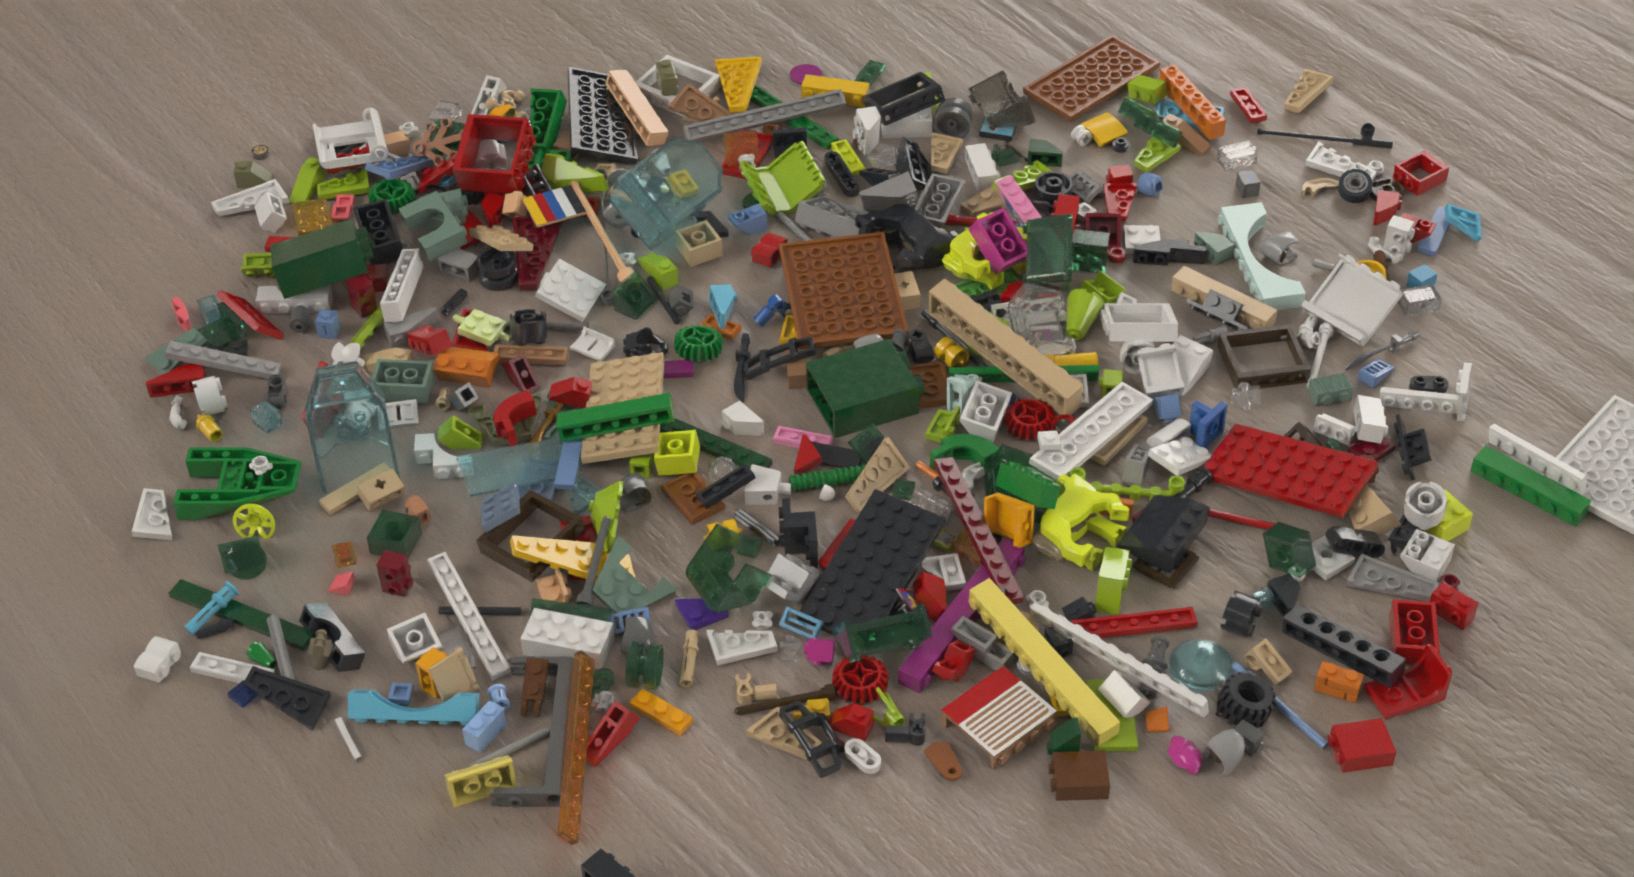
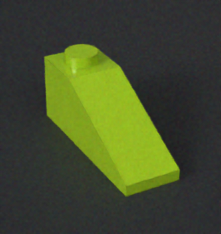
[289,157,327,207]
[637,253,678,291]

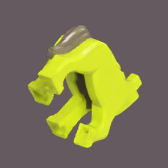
[1032,473,1129,571]

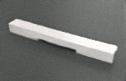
[335,717,361,761]

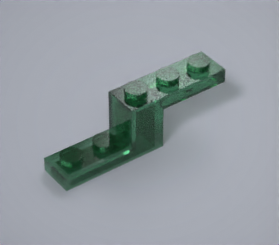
[1118,97,1183,147]

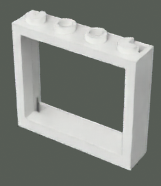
[635,55,721,117]
[1100,303,1178,342]

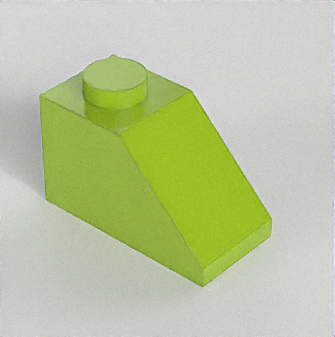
[437,415,483,450]

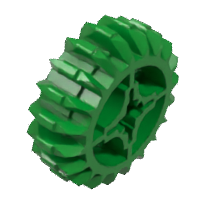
[368,178,415,215]
[674,324,724,363]

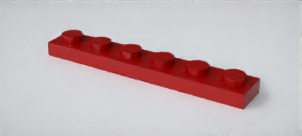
[1071,607,1198,638]

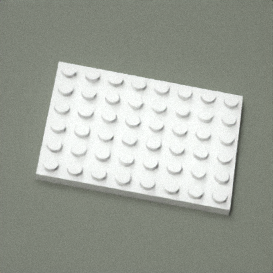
[1541,395,1634,535]

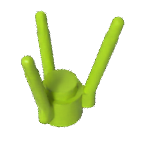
[874,687,905,728]

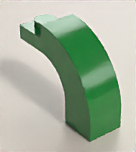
[930,434,1000,471]

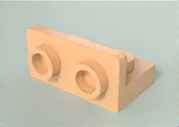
[536,567,572,612]

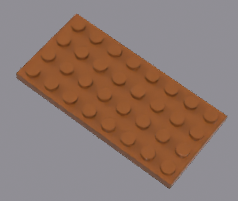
[1023,35,1160,122]

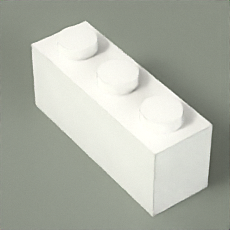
[965,143,1000,190]
[1353,395,1388,443]

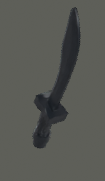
[734,333,751,403]

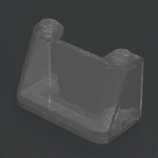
[1008,282,1076,356]

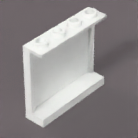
[1301,253,1403,347]

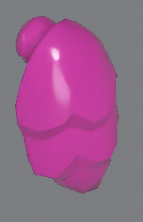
[1168,735,1203,775]

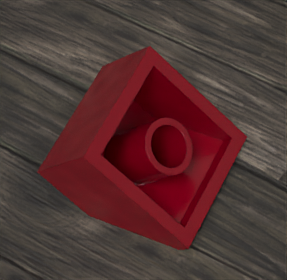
[1084,213,1121,249]

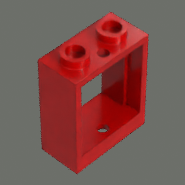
[1393,150,1449,196]

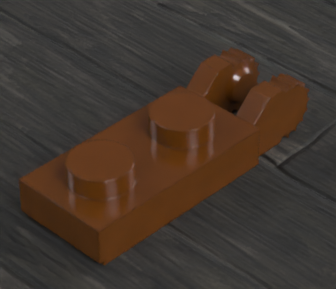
[520,658,549,717]

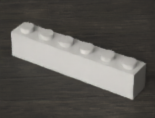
[380,248,424,323]

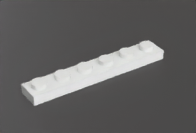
[1489,424,1587,494]

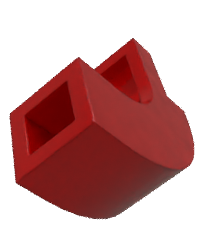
[493,390,537,447]

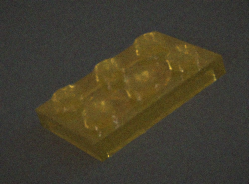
[291,199,333,236]

